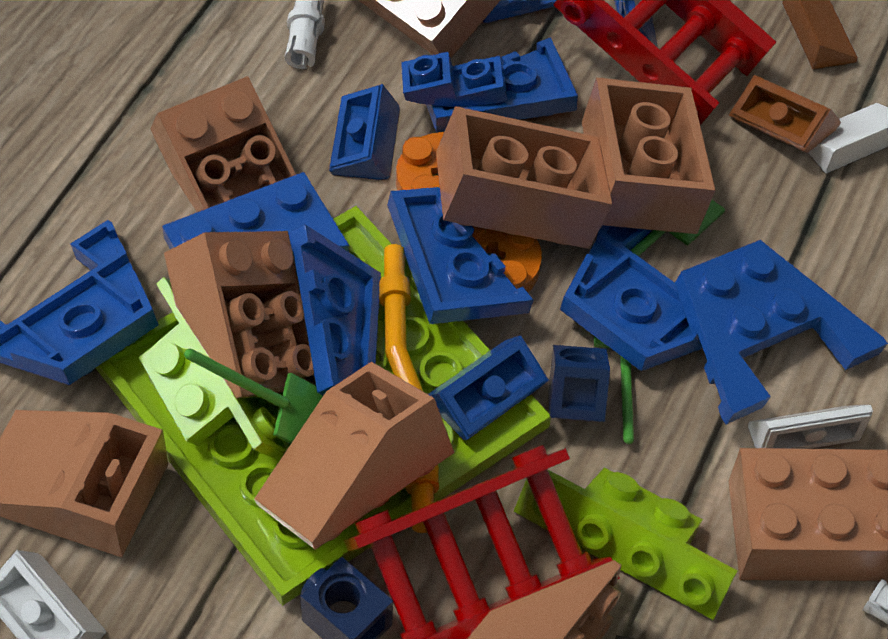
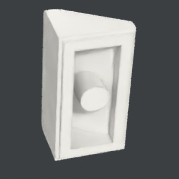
[809,103,888,173]
[748,405,873,449]
[0,550,106,639]

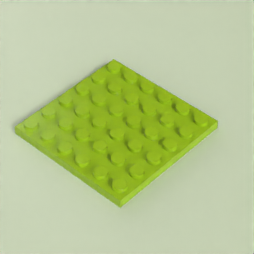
[96,206,551,606]

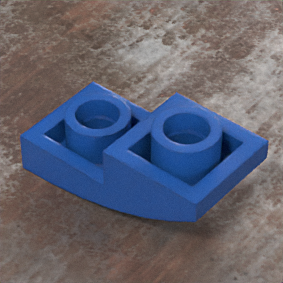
[401,52,508,107]

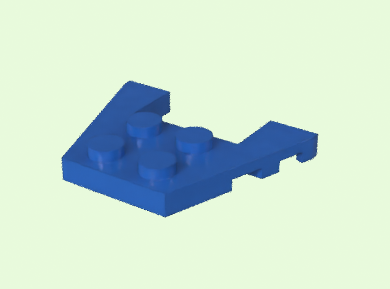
[0,220,159,385]
[560,225,703,371]
[674,240,888,425]

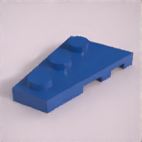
[426,37,578,133]
[162,172,349,260]
[387,187,534,324]
[290,224,381,396]

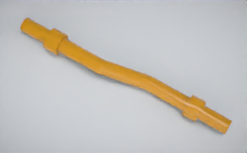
[379,244,439,533]

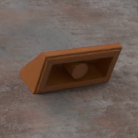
[782,0,858,69]
[729,75,841,153]

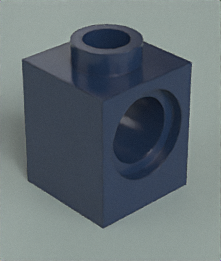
[548,345,610,422]
[301,557,393,639]

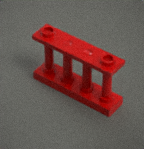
[553,0,776,126]
[343,445,620,639]

